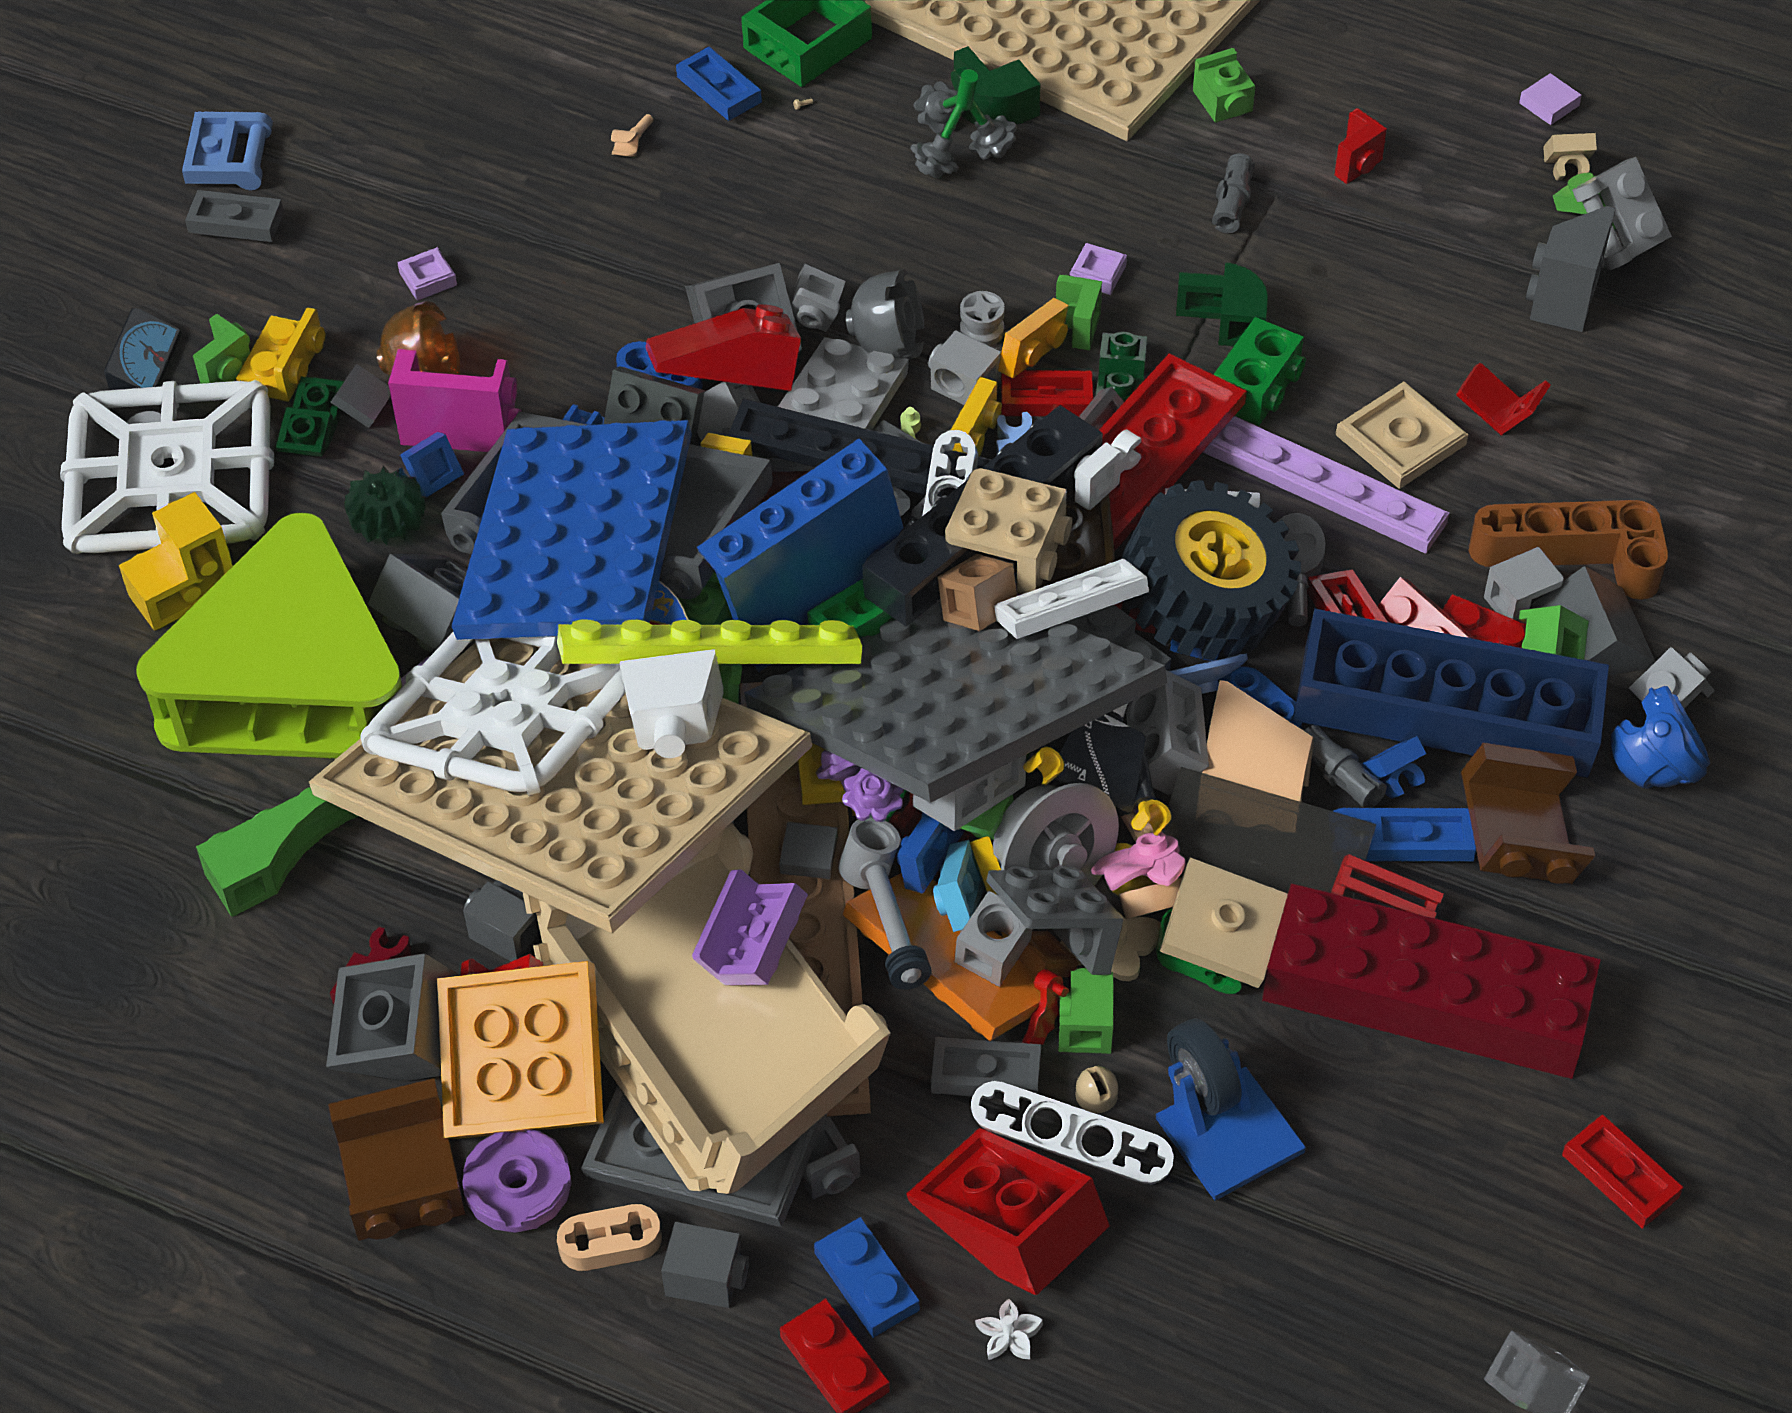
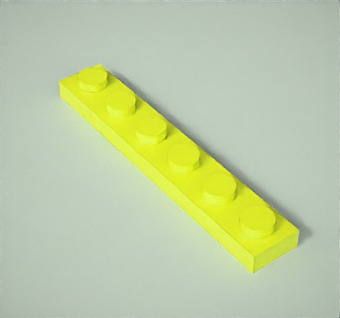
[557,619,862,664]

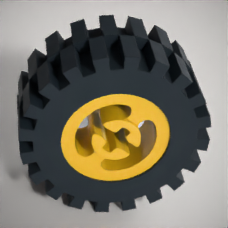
[1120,480,1301,660]

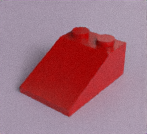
[645,304,801,391]
[906,1128,1110,1295]

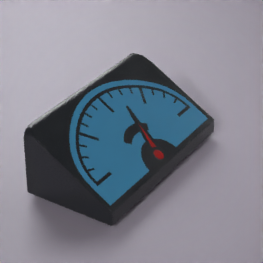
[104,308,181,390]

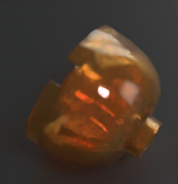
[377,301,460,376]

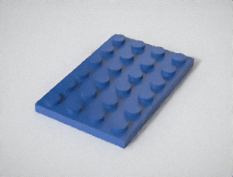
[451,420,692,640]

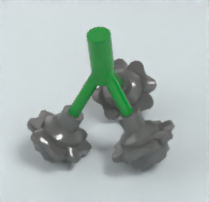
[910,69,1017,179]

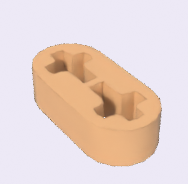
[1119,878,1182,919]
[557,1204,662,1271]

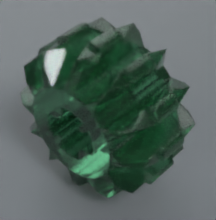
[344,465,426,546]

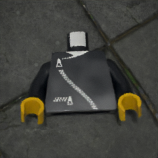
[1023,702,1171,836]

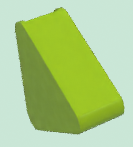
[136,513,403,759]

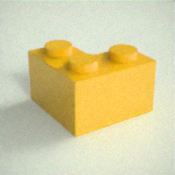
[119,492,233,631]

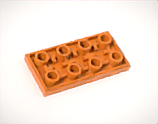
[843,873,1060,1041]

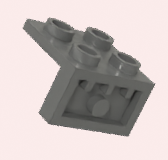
[986,866,1124,975]

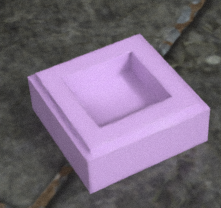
[1519,73,1582,125]
[1070,243,1127,295]
[397,247,457,301]

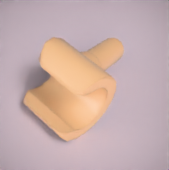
[611,114,654,157]

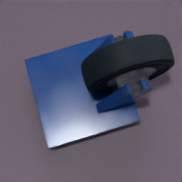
[1156,1018,1306,1201]

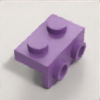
[692,869,808,985]

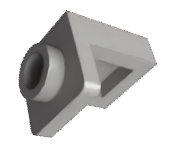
[790,264,846,332]
[1629,647,1715,708]

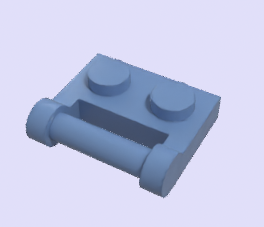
[182,112,273,190]

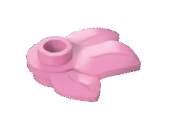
[1091,832,1186,891]

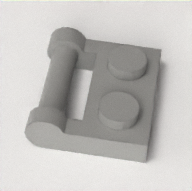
[1572,157,1672,270]

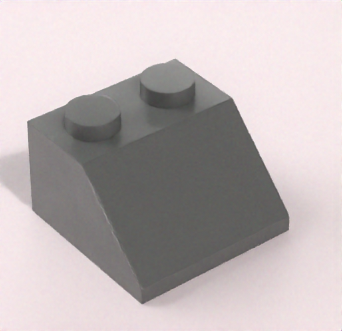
[1526,206,1616,332]
[368,553,475,653]
[326,954,460,1081]

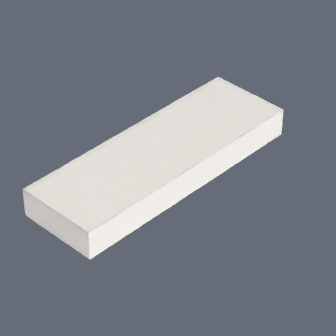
[994,559,1149,639]

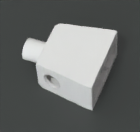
[619,649,723,758]

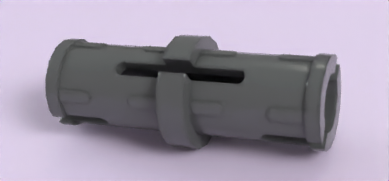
[1212,153,1255,234]
[1304,725,1387,808]

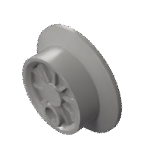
[993,783,1119,886]

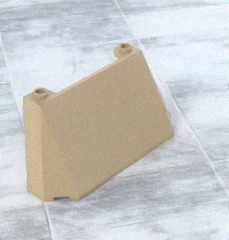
[523,822,890,1194]

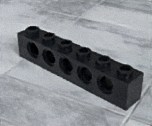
[862,405,1103,627]

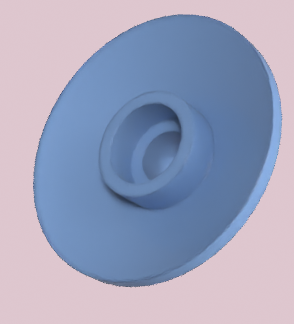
[1169,653,1248,694]

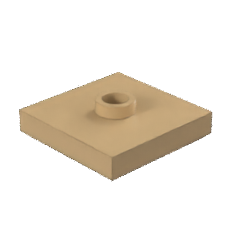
[1336,381,1468,489]
[1160,857,1288,988]

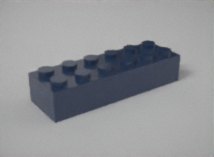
[1293,609,1609,778]

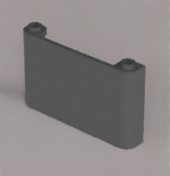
[441,411,773,599]

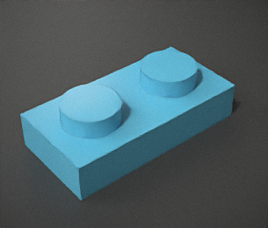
[933,840,985,932]

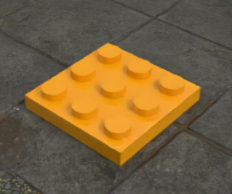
[437,961,604,1140]

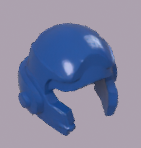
[1610,686,1710,789]

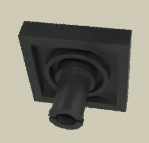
[604,366,705,445]

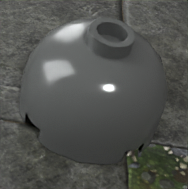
[846,269,924,359]

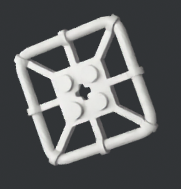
[60,380,274,554]
[361,632,625,796]

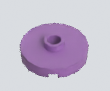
[462,1130,572,1233]

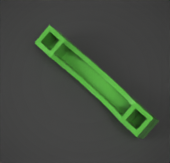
[196,787,358,917]

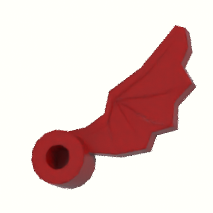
[1022,969,1069,1045]

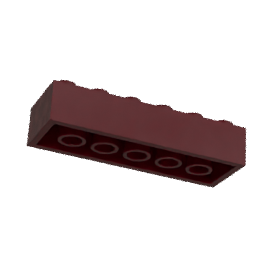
[1262,883,1601,1079]

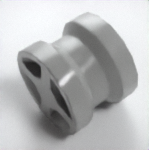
[960,291,1004,347]

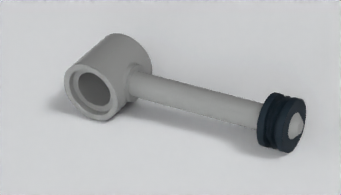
[838,817,932,990]

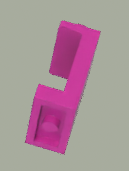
[388,349,522,452]

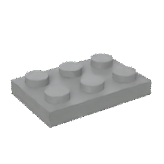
[778,337,909,430]

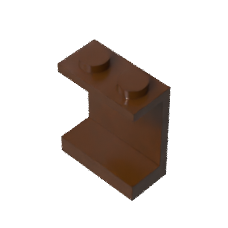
[1461,743,1595,884]
[328,1078,465,1241]

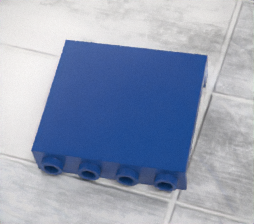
[697,439,904,673]

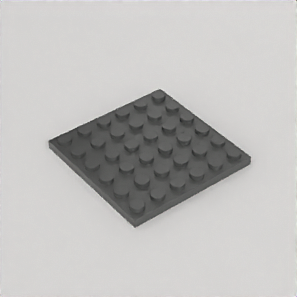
[744,602,1167,803]

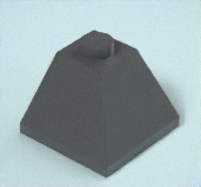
[685,263,802,351]

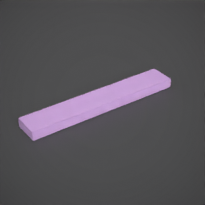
[1203,416,1449,554]

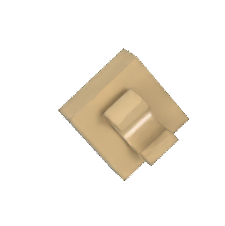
[1543,133,1597,181]

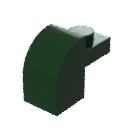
[951,46,1041,125]
[1176,262,1268,346]

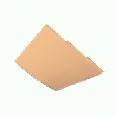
[1195,680,1314,834]

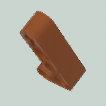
[1469,500,1668,600]

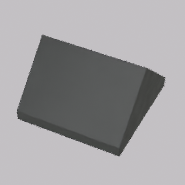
[1530,566,1655,676]

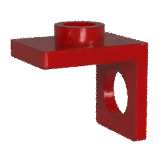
[1456,363,1551,435]

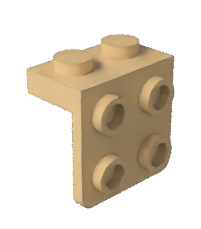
[945,468,1072,594]

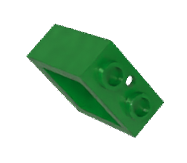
[742,0,872,88]

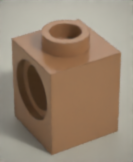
[938,554,1017,631]

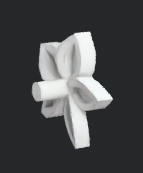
[975,1299,1043,1360]

